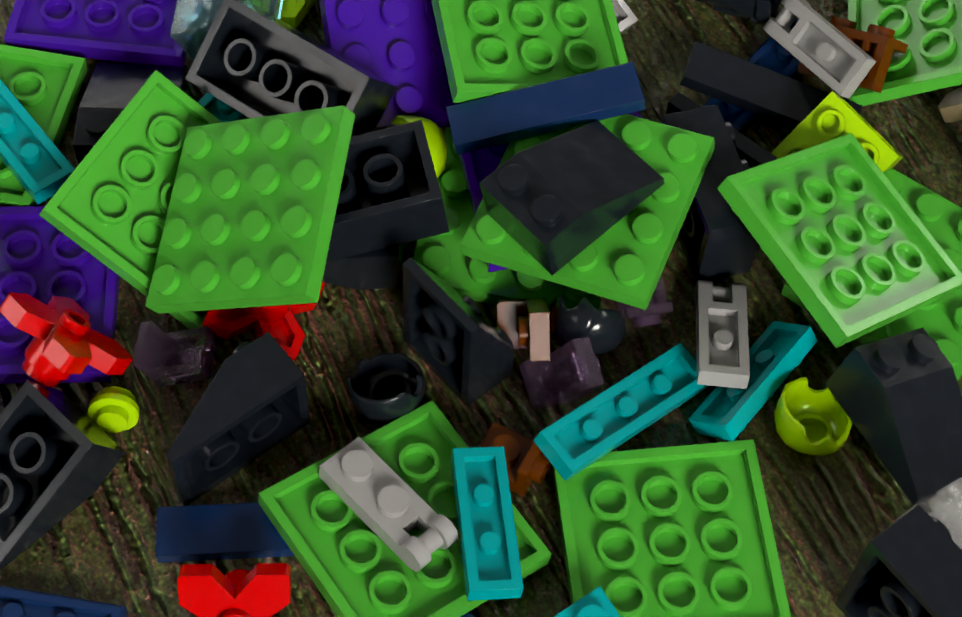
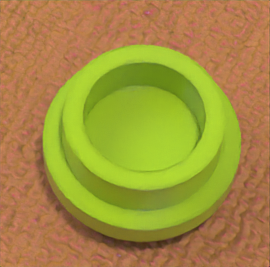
[87,386,140,433]

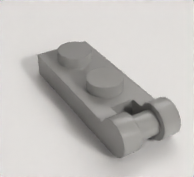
[763,0,877,99]
[694,279,750,389]
[319,437,459,572]

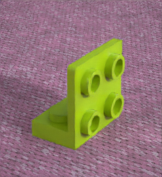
[771,91,903,173]

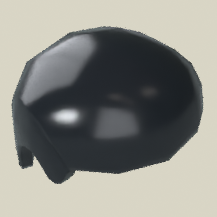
[550,297,626,357]
[345,353,426,423]

